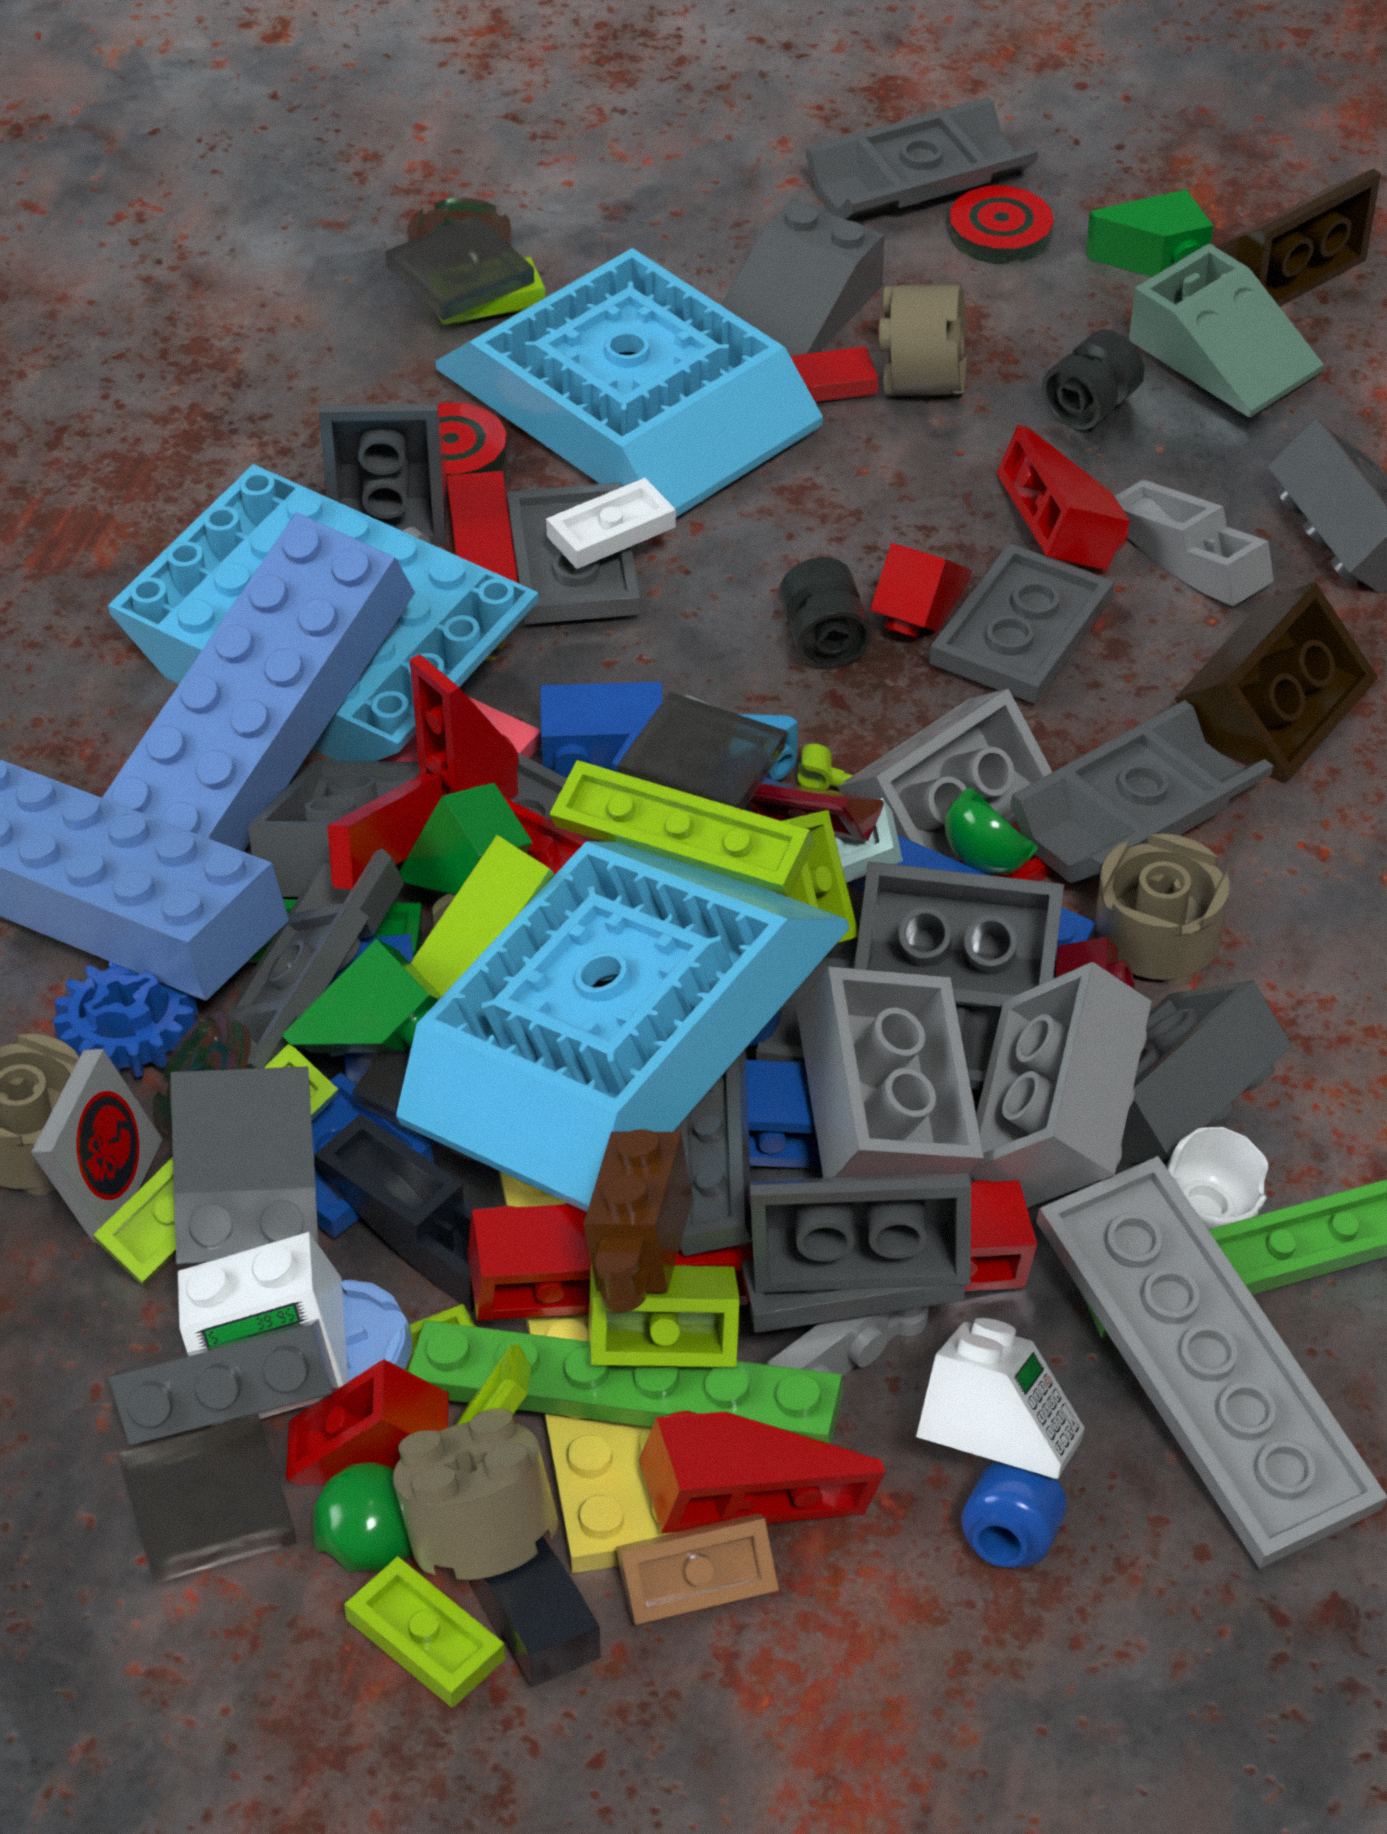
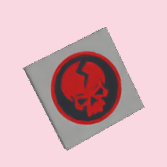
[31,1049,163,1243]

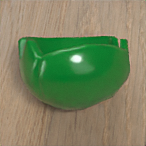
[945,787,1038,876]
[311,1462,413,1573]

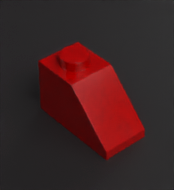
[870,542,972,638]
[286,1359,449,1486]

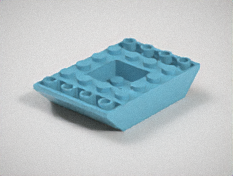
[436,248,823,517]
[108,464,539,761]
[396,841,850,1212]

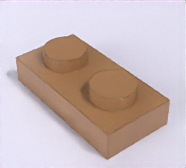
[616,1513,779,1625]

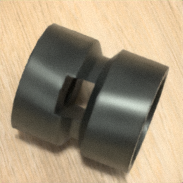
[1042,329,1145,430]
[779,557,872,669]

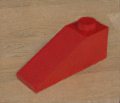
[996,424,1130,570]
[410,654,519,800]
[639,1411,886,1533]

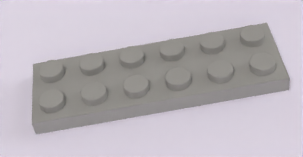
[1036,1156,1387,1569]

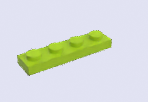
[549,760,815,897]
[93,1044,338,1287]

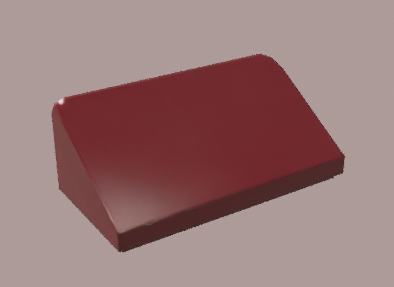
[735,780,884,841]

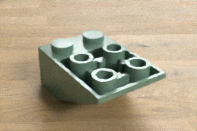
[1129,243,1324,418]

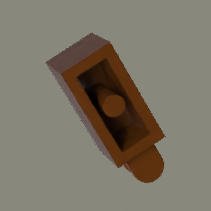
[584,1129,693,1312]

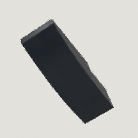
[314,1114,476,1312]
[467,1536,601,1688]

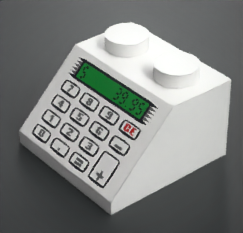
[178,1232,348,1432]
[916,1318,1085,1479]

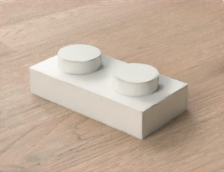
[546,478,676,569]

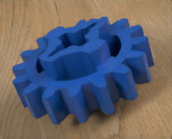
[53,961,198,1077]

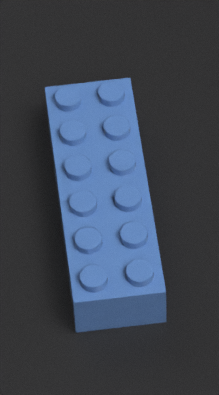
[102,512,415,852]
[0,759,289,1001]

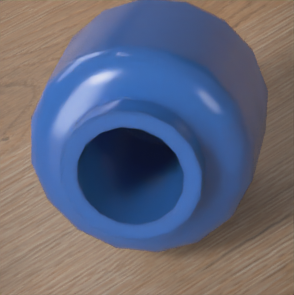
[961,1461,1067,1569]

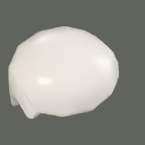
[1166,1126,1268,1229]

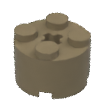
[879,283,967,396]
[1094,833,1230,986]
[0,1033,79,1195]
[393,1409,558,1580]

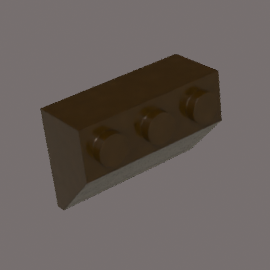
[1215,168,1381,307]
[1174,582,1378,782]

